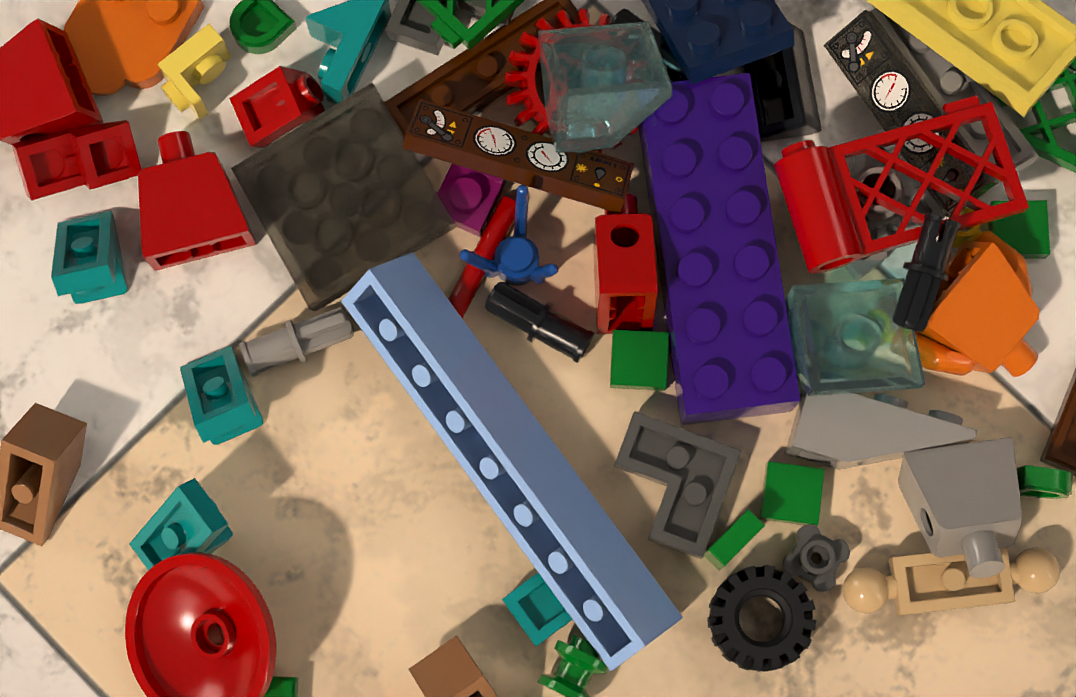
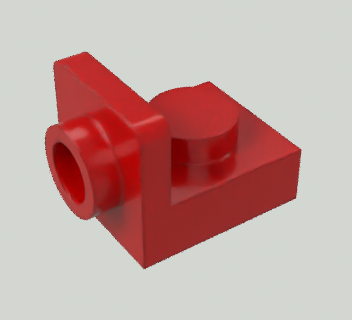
[229,66,328,148]

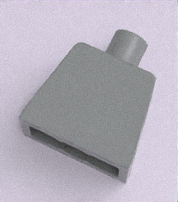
[898,437,1022,578]

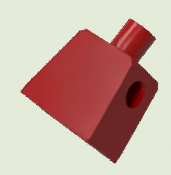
[0,18,104,145]
[138,131,257,271]
[593,193,658,334]

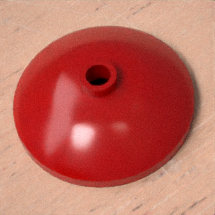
[125,552,277,697]

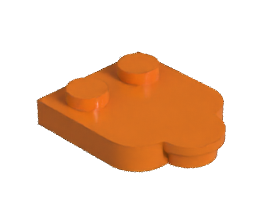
[64,0,204,96]

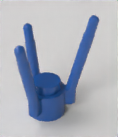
[459,185,558,286]

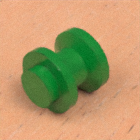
[538,635,608,697]

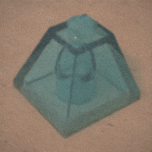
[538,21,672,153]
[785,278,925,396]

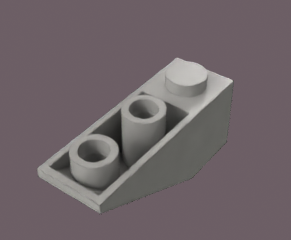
[785,377,977,470]

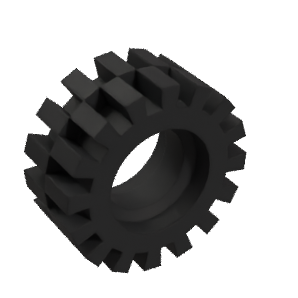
[707,565,817,672]

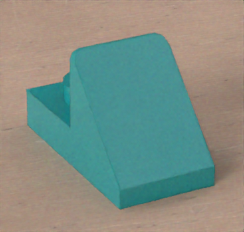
[305,0,391,108]
[51,211,127,304]
[180,345,263,445]
[129,478,233,570]

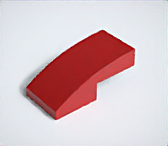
[12,120,142,201]

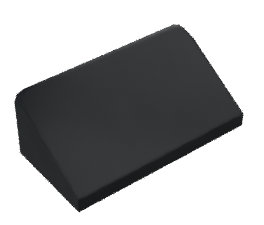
[744,22,821,142]

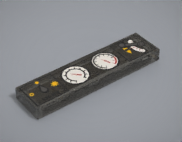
[824,10,997,217]

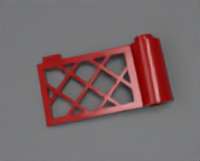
[774,95,1029,274]

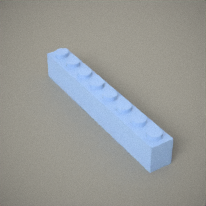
[341,252,683,671]

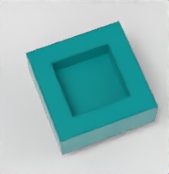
[502,573,573,647]

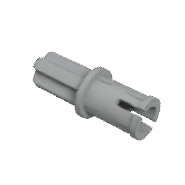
[240,307,354,377]

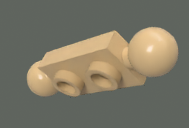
[843,547,1060,616]

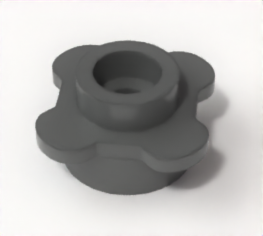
[782,524,850,592]

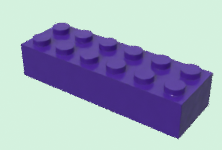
[637,73,800,425]

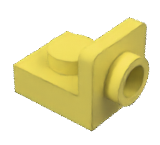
[157,24,231,120]

